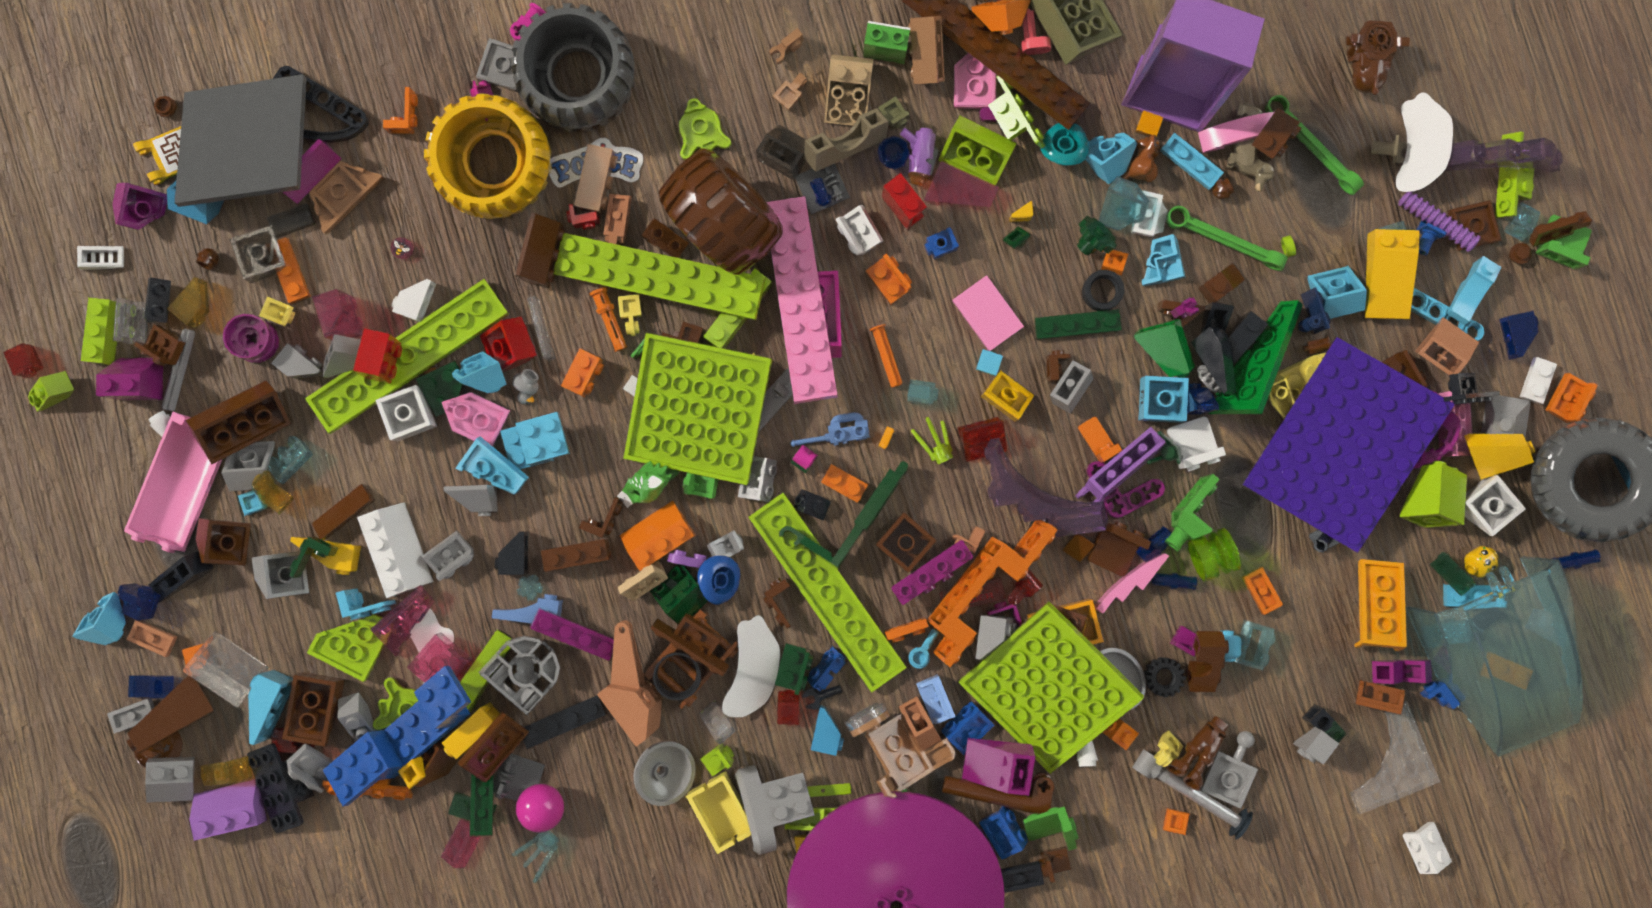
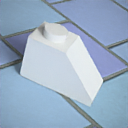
[392,279,436,322]

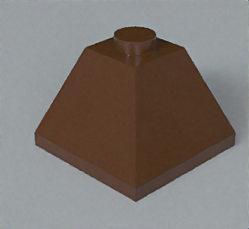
[196,518,251,566]
[416,739,457,787]

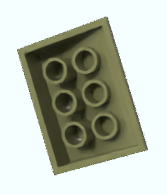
[1030,0,1123,65]

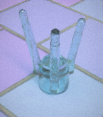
[512,831,559,883]

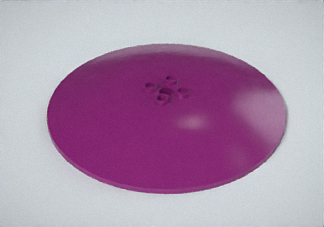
[787,791,1005,908]

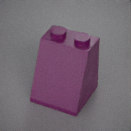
[96,358,163,400]

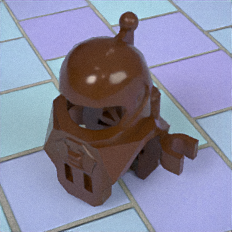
[1346,20,1410,95]

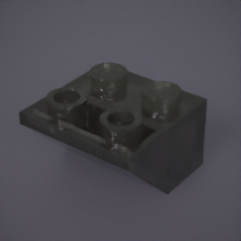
[756,125,806,180]

